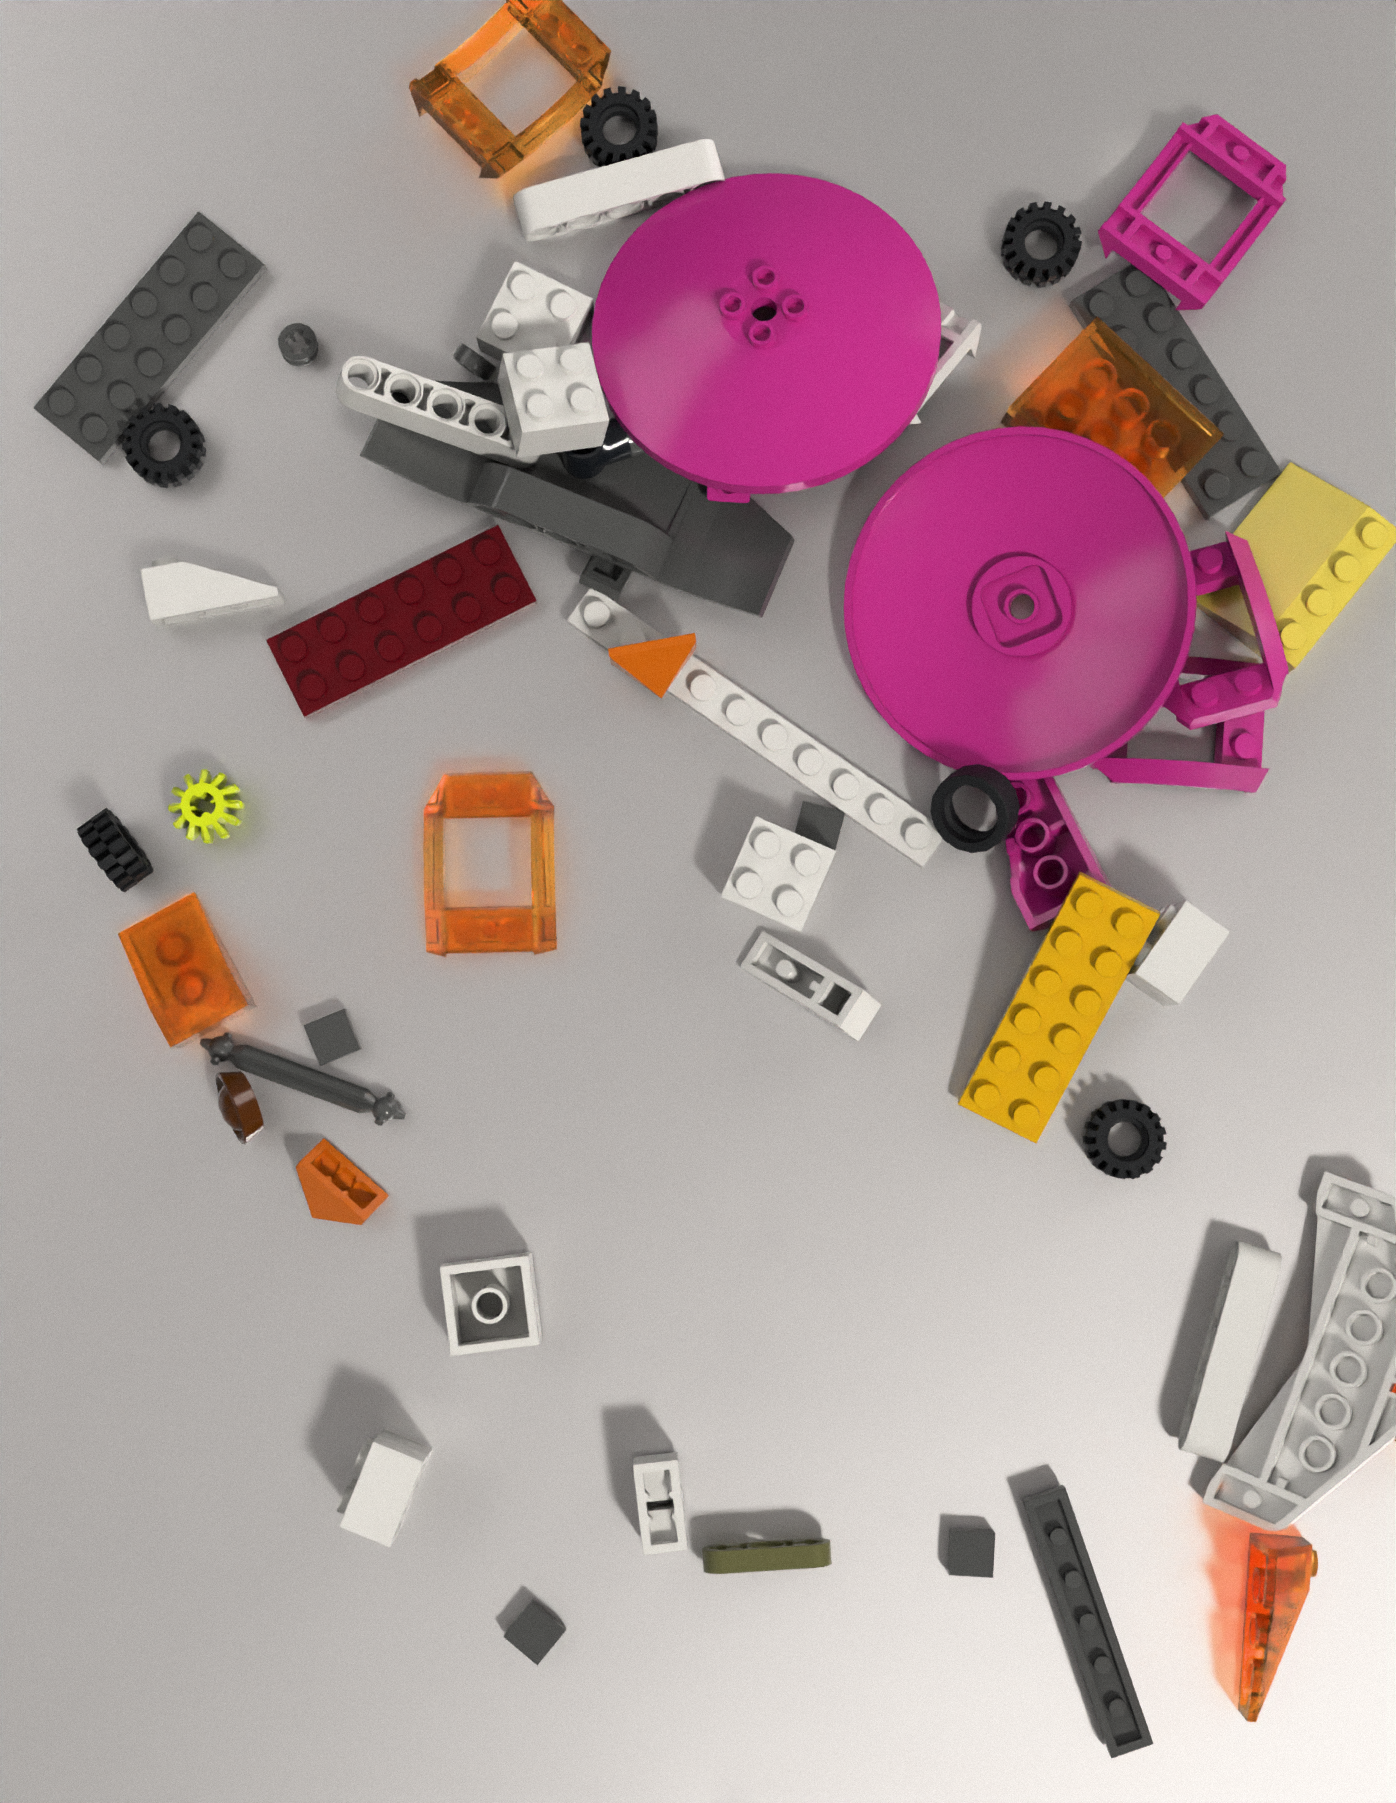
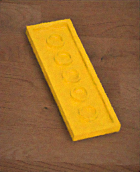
[958,871,1160,1143]

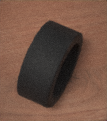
[930,764,1020,853]

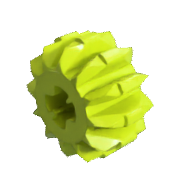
[168,769,245,844]

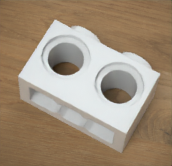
[633,1452,688,1555]

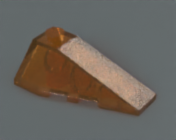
[1238,1532,1318,1722]

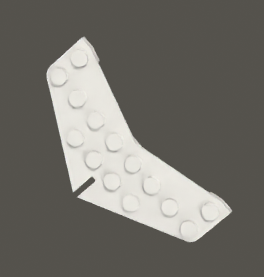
[1202,1171,1396,1531]

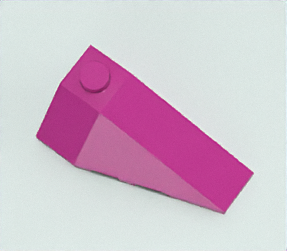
[1005,777,1112,932]

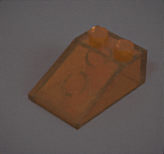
[118,892,257,1048]

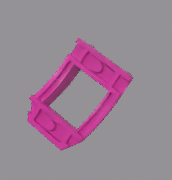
[1098,114,1286,310]
[1161,531,1289,730]
[1089,656,1269,793]

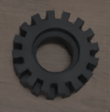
[580,86,658,167]
[1000,201,1082,288]
[122,403,206,488]
[77,808,154,892]
[1082,1099,1167,1179]

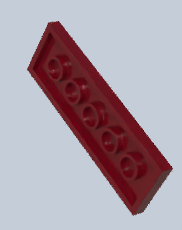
[266,525,538,719]

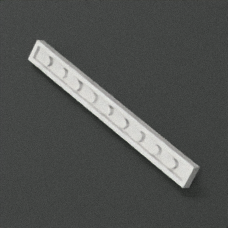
[567,588,942,868]

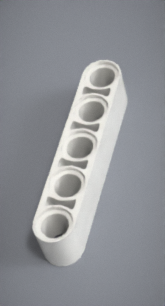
[513,139,725,242]
[336,355,540,469]
[1178,1241,1282,1462]

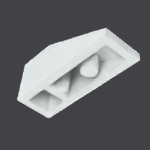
[140,557,285,628]
[740,931,882,1041]

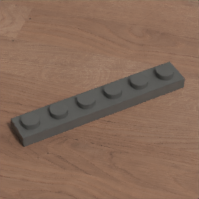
[1022,1485,1154,1758]

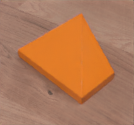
[608,633,696,699]
[296,1138,389,1225]

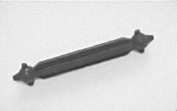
[200,1032,406,1126]

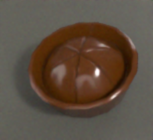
[215,1071,264,1145]

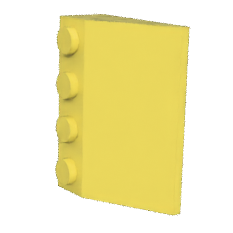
[1197,462,1396,672]

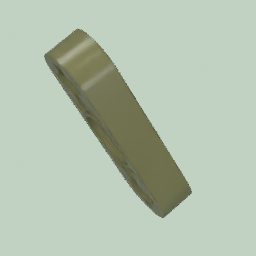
[702,1538,832,1574]

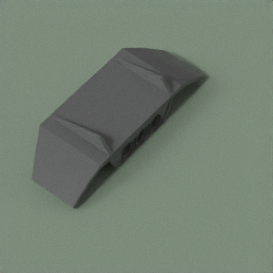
[360,381,795,618]

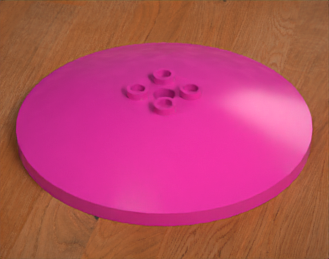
[592,173,941,494]
[844,426,1197,781]

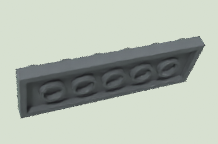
[33,211,267,465]
[1069,264,1282,520]

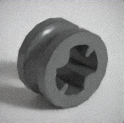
[278,323,319,367]

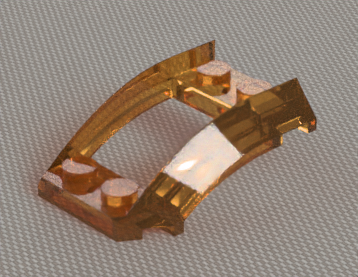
[409,0,611,179]
[423,771,557,957]

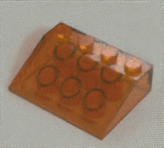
[1001,317,1224,499]

